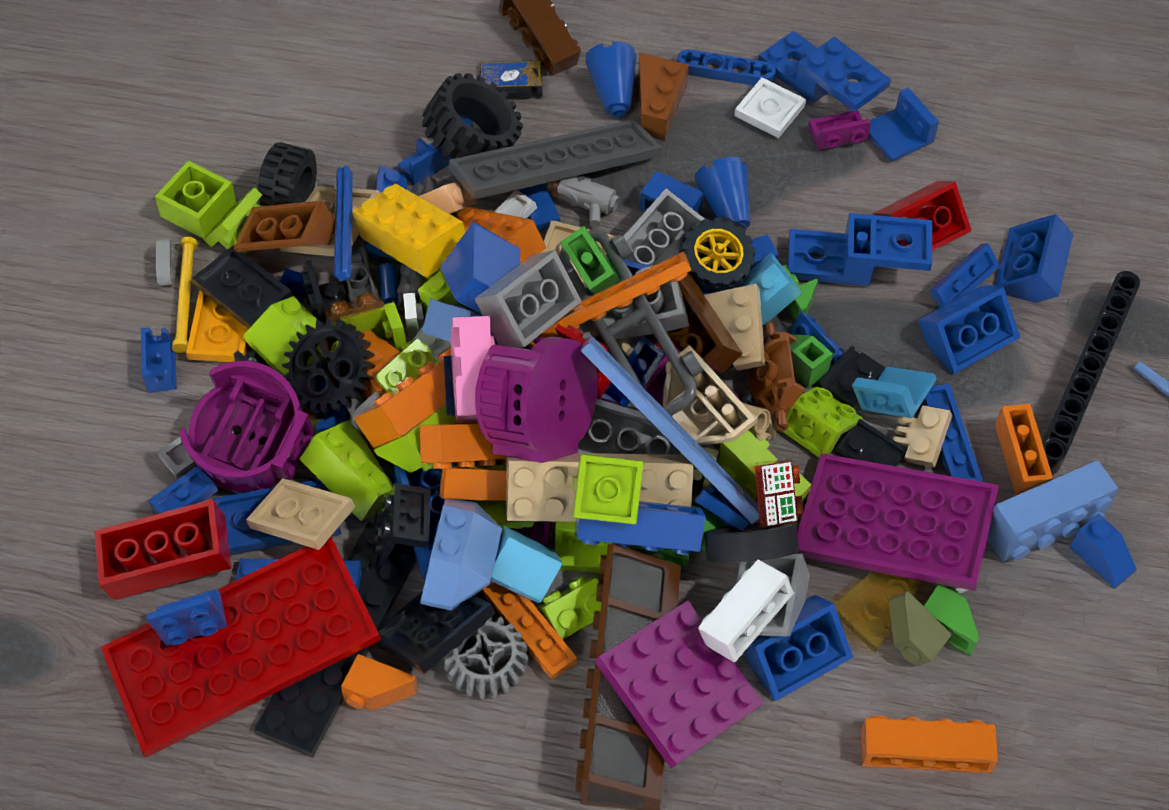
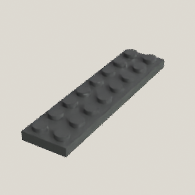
[448,119,662,199]

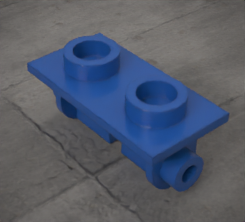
[789,311,843,362]

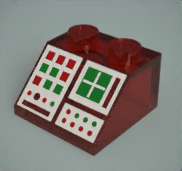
[754,459,803,528]

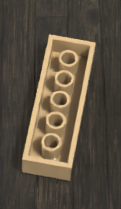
[505,453,693,522]

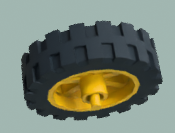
[679,218,755,293]

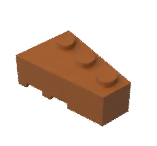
[638,52,689,141]

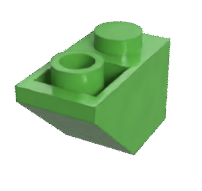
[790,334,833,388]

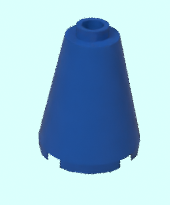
[585,41,636,118]
[694,157,750,232]

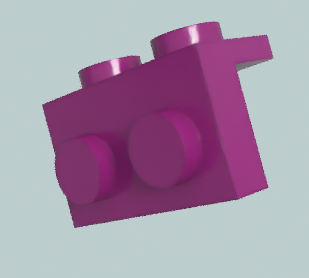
[808,110,871,150]

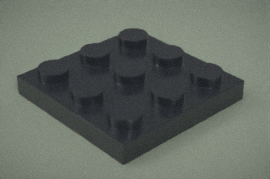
[376,591,495,674]

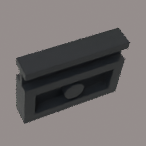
[817,346,885,408]
[835,419,907,467]

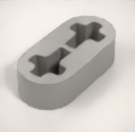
[156,238,174,286]

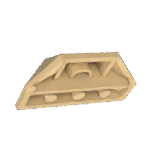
[663,345,758,446]

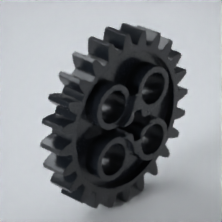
[282,318,376,414]

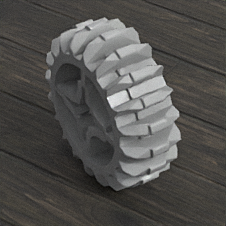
[443,617,528,700]

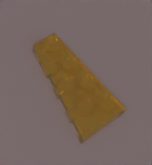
[834,571,922,654]

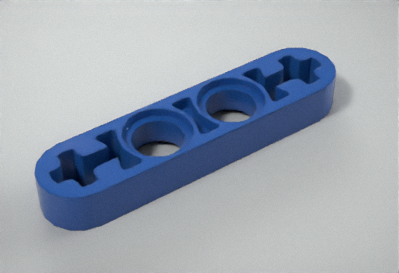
[677,49,776,86]

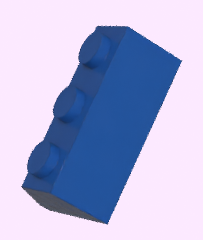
[995,214,1073,303]
[918,285,1020,374]
[744,595,853,701]

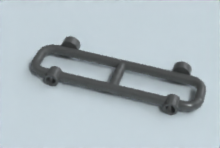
[559,230,703,416]

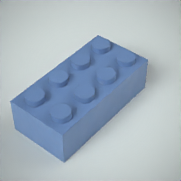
[988,460,1119,563]

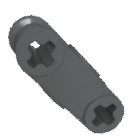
[345,245,380,313]

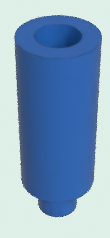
[378,263,399,308]

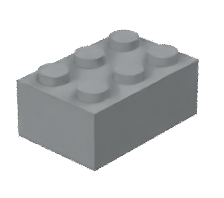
[474,250,582,348]

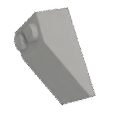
[736,554,810,636]

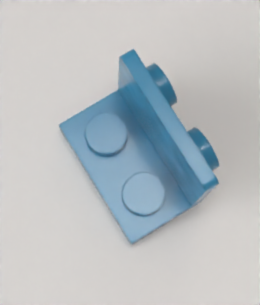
[852,367,937,418]

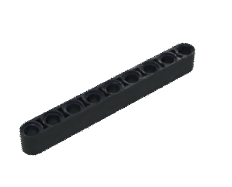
[1042,271,1140,475]

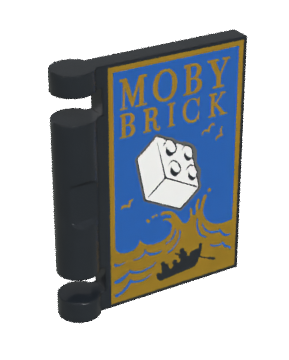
[480,60,543,99]

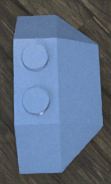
[420,499,502,610]

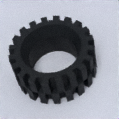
[422,73,523,159]

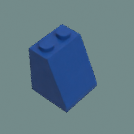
[440,222,520,315]

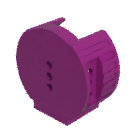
[475,337,597,463]
[179,361,314,493]

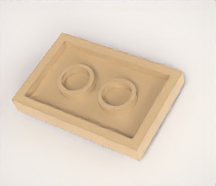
[246,478,355,550]

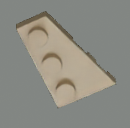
[704,284,765,371]

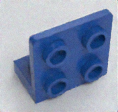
[868,88,939,161]
[147,589,227,645]

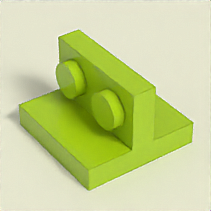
[204,187,262,254]
[572,454,644,524]
[555,521,615,574]

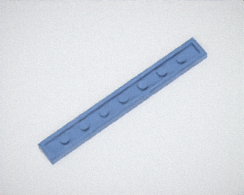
[581,337,760,524]

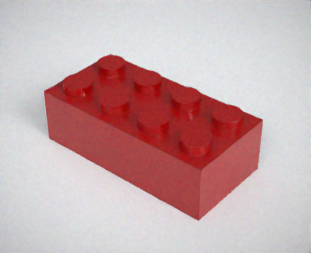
[94,499,232,600]

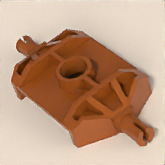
[748,322,804,431]

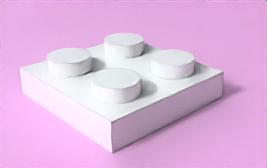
[734,78,806,138]

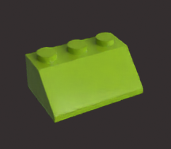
[243,296,338,383]
[374,398,462,473]

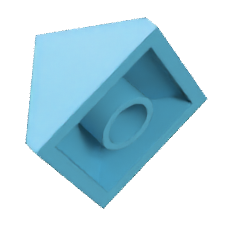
[491,525,563,603]

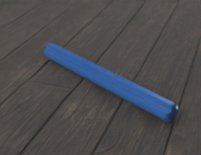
[334,165,353,282]

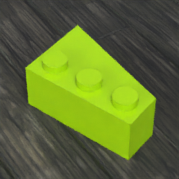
[299,420,393,521]
[718,430,811,520]

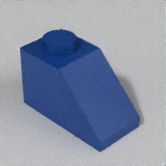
[1070,513,1137,589]

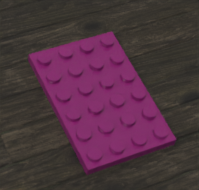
[795,453,999,591]

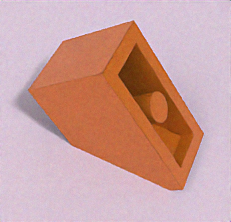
[341,654,418,711]

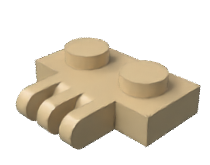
[892,405,952,468]

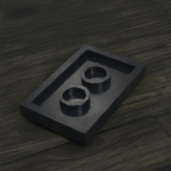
[192,245,292,329]

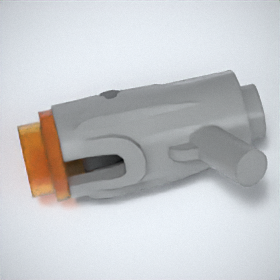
[548,175,620,227]

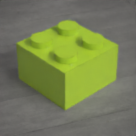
[155,160,237,239]

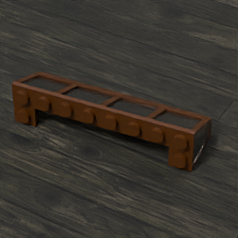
[575,544,681,810]

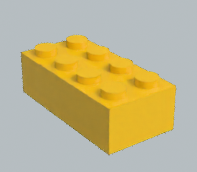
[352,183,465,278]

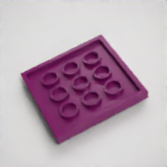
[594,600,764,769]

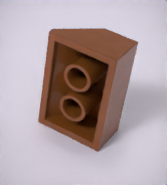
[234,200,335,252]

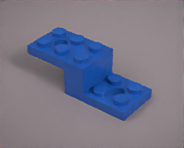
[758,31,891,112]
[787,213,932,286]

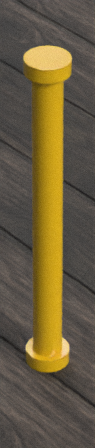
[172,237,197,353]

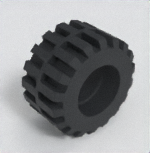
[258,142,317,206]

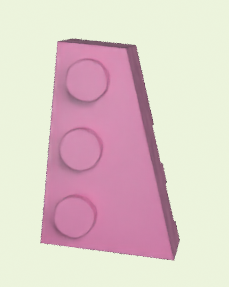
[450,316,495,424]

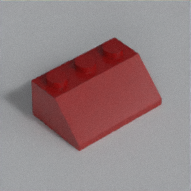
[873,181,972,251]

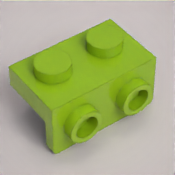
[537,575,613,640]

